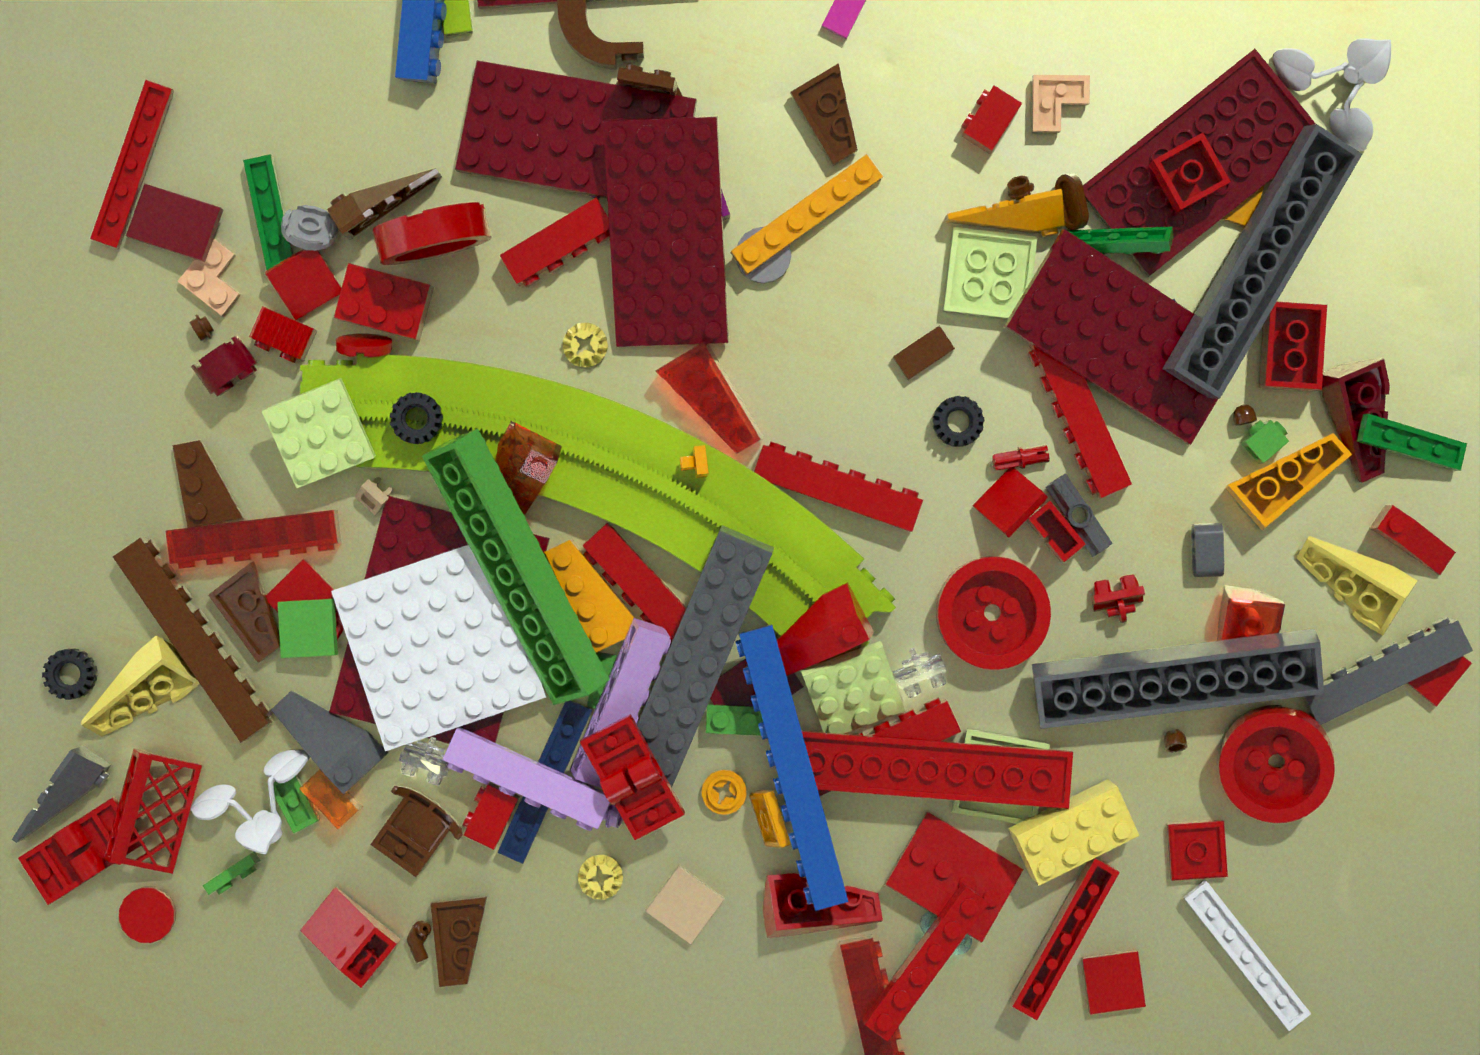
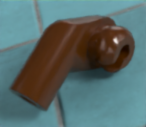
[407,921,431,963]

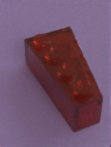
[656,342,765,454]

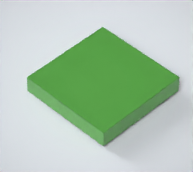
[278,599,338,658]

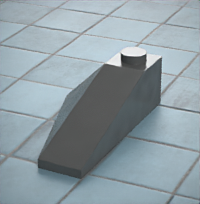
[271,691,389,794]
[12,746,111,843]

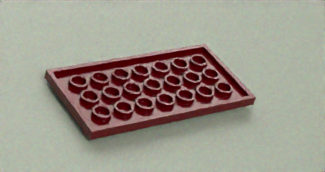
[1083,48,1316,277]
[455,60,697,198]
[603,116,729,347]
[1004,229,1218,445]

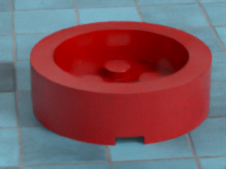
[372,202,492,265]
[936,556,1051,670]
[1219,705,1335,823]

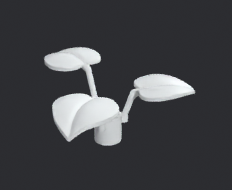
[1273,38,1391,151]
[190,750,310,855]

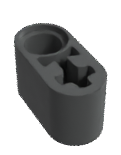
[1191,523,1224,577]

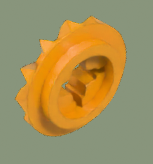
[702,769,747,815]

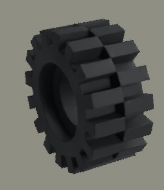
[390,392,443,444]
[933,396,985,447]
[42,648,98,700]

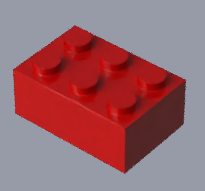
[334,263,434,342]
[1259,302,1327,391]

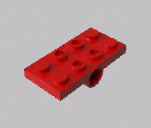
[580,714,685,840]
[18,797,144,905]

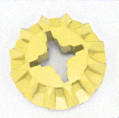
[563,323,608,367]
[578,855,623,900]

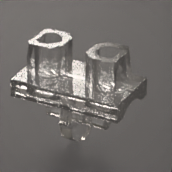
[892,648,947,698]
[399,736,450,786]

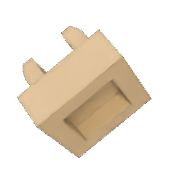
[355,477,392,516]

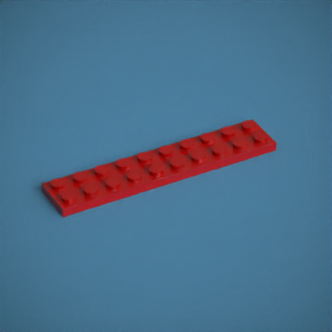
[802,731,1073,809]

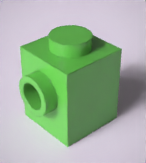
[1241,420,1289,464]

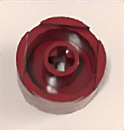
[191,335,257,397]

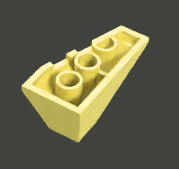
[1297,536,1417,636]
[81,635,200,737]

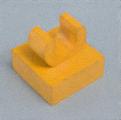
[680,445,709,478]

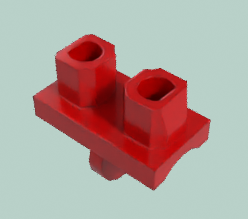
[1092,574,1145,623]

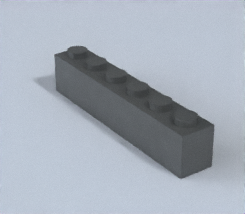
[1302,617,1473,725]

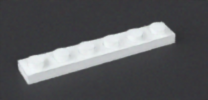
[1183,880,1311,1031]

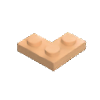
[1032,75,1090,133]
[177,238,241,317]

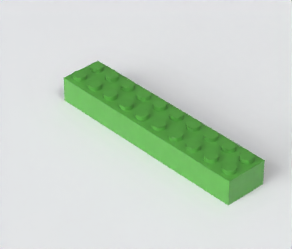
[422,429,610,705]

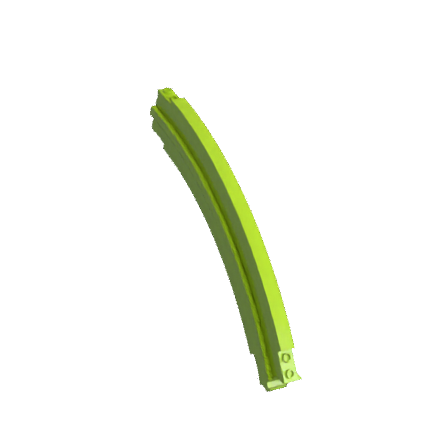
[300,354,896,663]

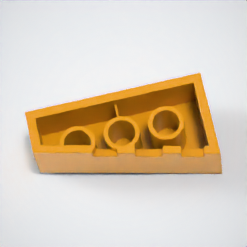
[1225,433,1352,531]
[545,540,635,652]

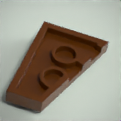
[790,63,858,166]
[172,440,245,528]
[208,561,280,663]
[431,896,487,987]

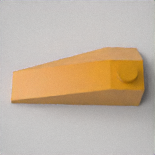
[945,189,1065,237]

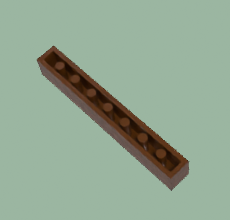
[113,537,273,743]

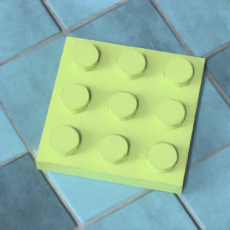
[943,227,1038,319]
[262,378,376,488]
[801,641,905,734]
[952,729,1050,824]

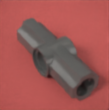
[1045,473,1113,557]

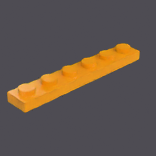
[730,154,883,275]

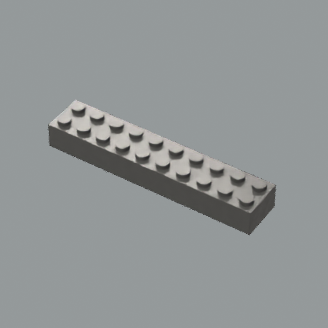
[1163,124,1362,399]
[637,525,774,787]
[1032,629,1324,729]

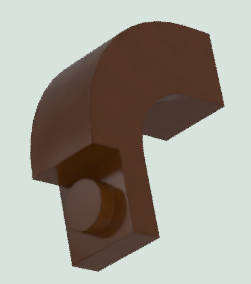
[557,0,644,70]

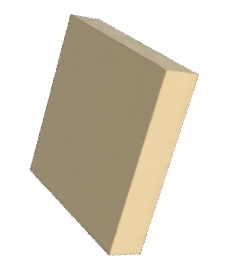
[646,865,724,945]

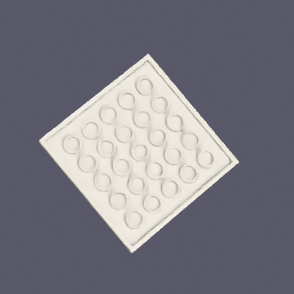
[331,545,547,752]

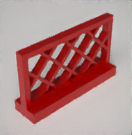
[104,748,202,874]

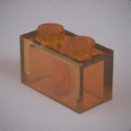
[299,769,363,829]

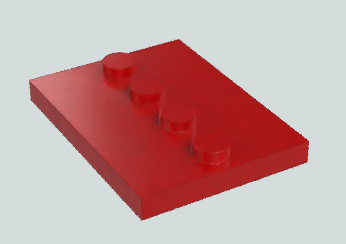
[884,812,1024,943]

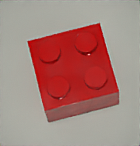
[1149,133,1231,214]

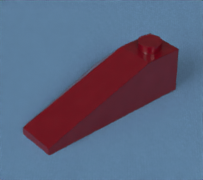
[1322,358,1390,483]

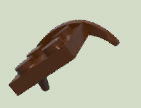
[616,64,682,96]
[370,785,463,877]

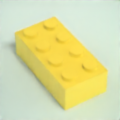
[1008,779,1139,886]

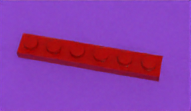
[90,80,174,249]

